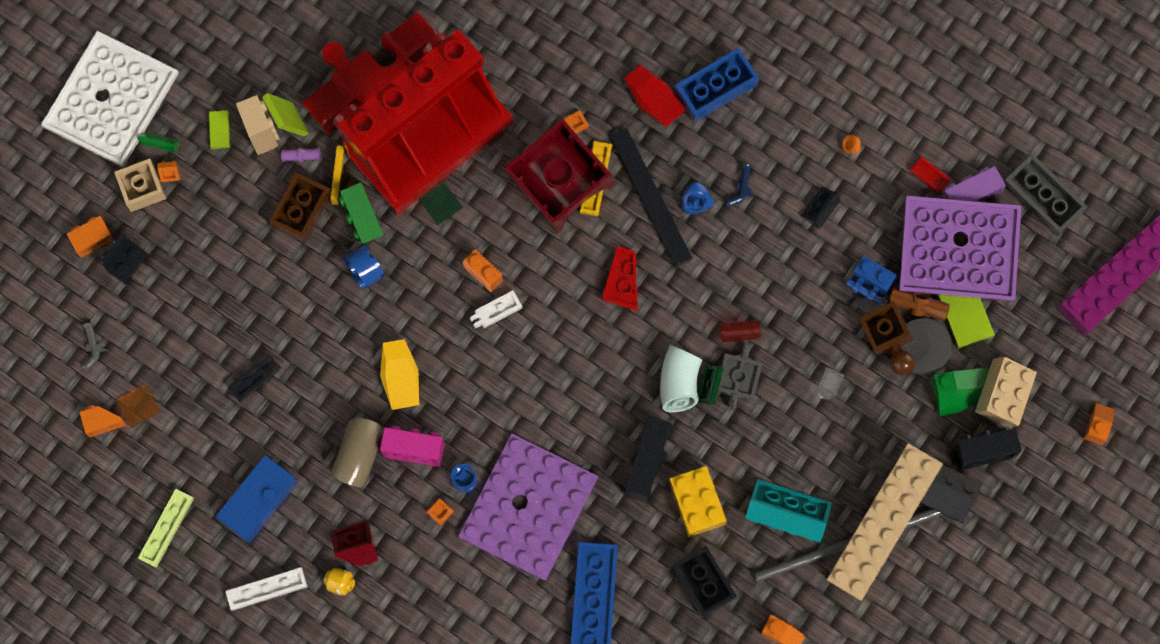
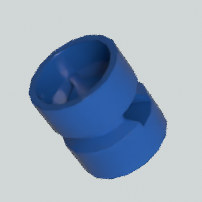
[451,463,478,493]

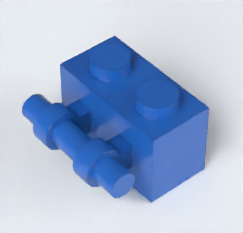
[846,256,897,304]

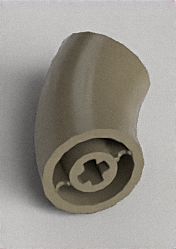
[330,418,383,487]

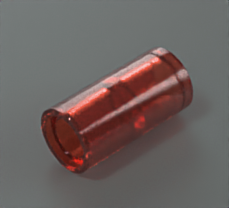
[720,320,761,343]

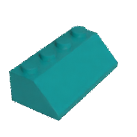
[745,479,832,542]

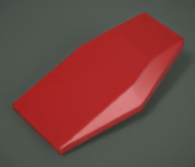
[624,65,686,128]

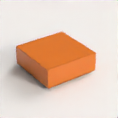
[563,110,589,134]
[426,498,454,526]

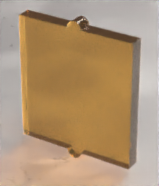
[116,384,161,428]

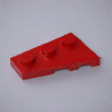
[601,246,638,312]

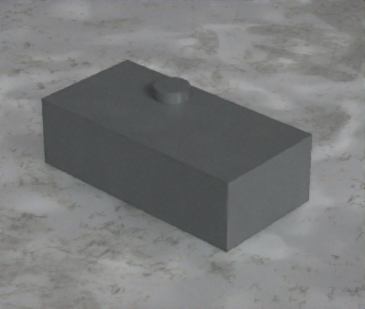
[1004,154,1087,237]

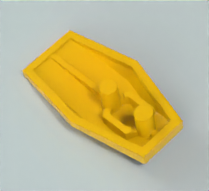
[380,339,419,410]

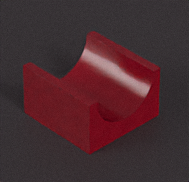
[504,118,615,233]

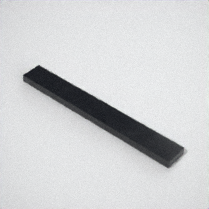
[610,128,692,268]

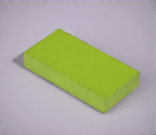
[209,110,230,149]

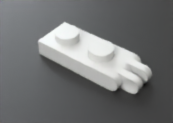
[470,291,522,328]

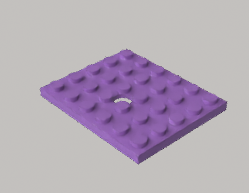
[899,196,1021,301]
[458,434,599,581]

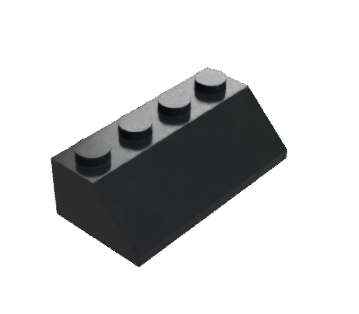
[920,465,982,524]

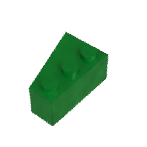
[338,183,383,244]

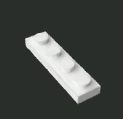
[226,568,308,611]

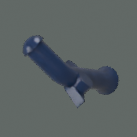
[725,164,754,207]

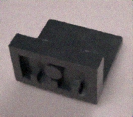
[100,233,149,285]

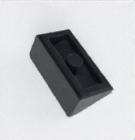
[801,187,840,229]

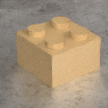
[114,159,167,212]

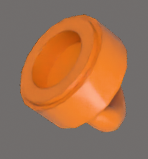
[842,135,861,154]

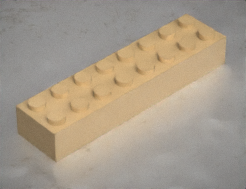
[827,443,943,601]

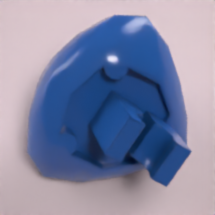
[682,182,714,215]

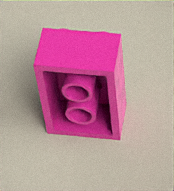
[380,426,445,467]

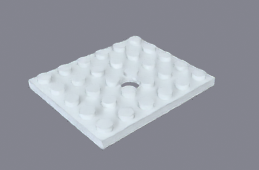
[41,31,179,167]

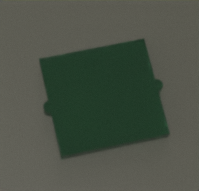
[419,182,463,225]

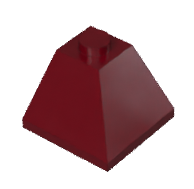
[331,521,379,567]

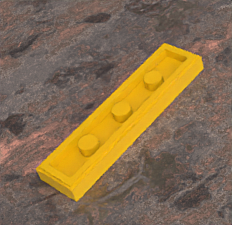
[580,141,612,216]

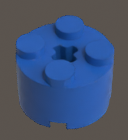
[342,244,385,290]

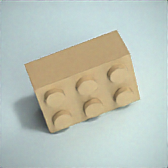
[236,95,280,155]
[975,357,1037,427]

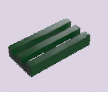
[698,366,724,405]

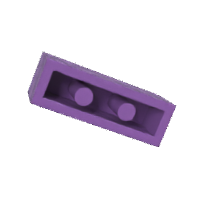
[942,166,1006,202]

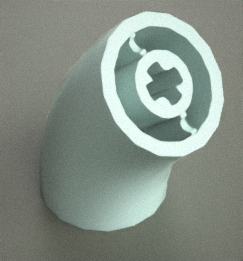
[660,345,702,412]

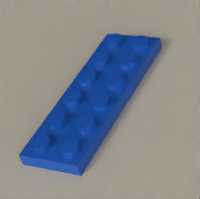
[571,542,618,644]

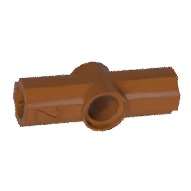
[890,287,950,321]

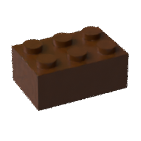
[269,173,331,244]

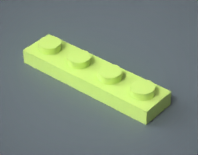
[138,489,194,568]

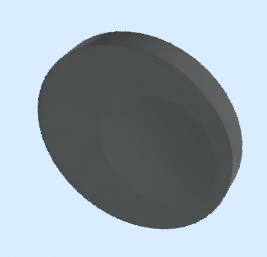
[901,318,952,374]

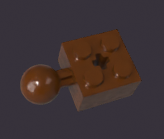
[859,301,915,376]

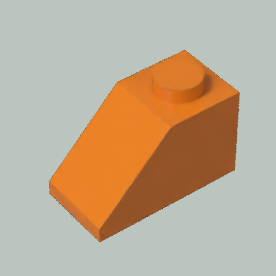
[1083,403,1115,446]
[79,405,127,437]
[761,615,805,644]

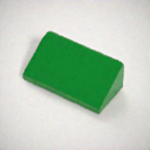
[137,132,180,153]

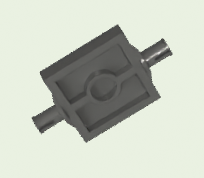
[718,345,763,409]

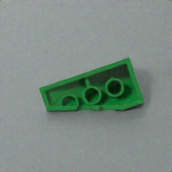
[931,367,990,417]

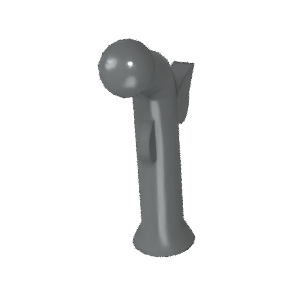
[82,322,108,371]

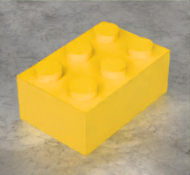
[669,466,727,537]

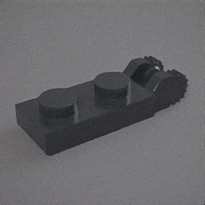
[227,355,281,403]

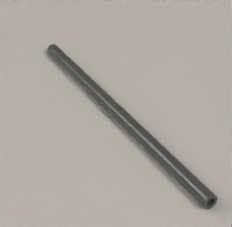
[754,509,943,582]

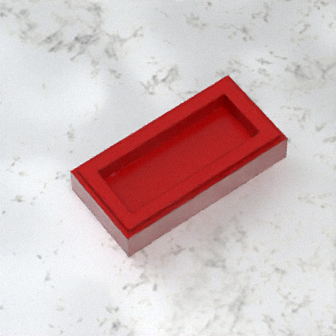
[909,156,951,195]

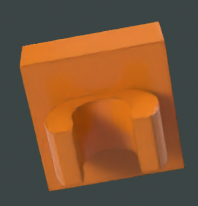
[157,160,180,182]

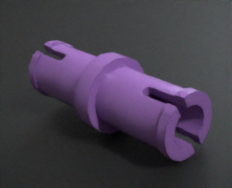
[281,147,321,162]

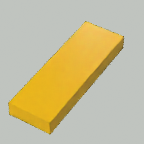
[330,145,345,205]

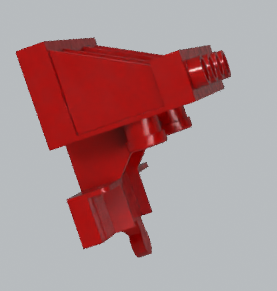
[302,12,513,216]

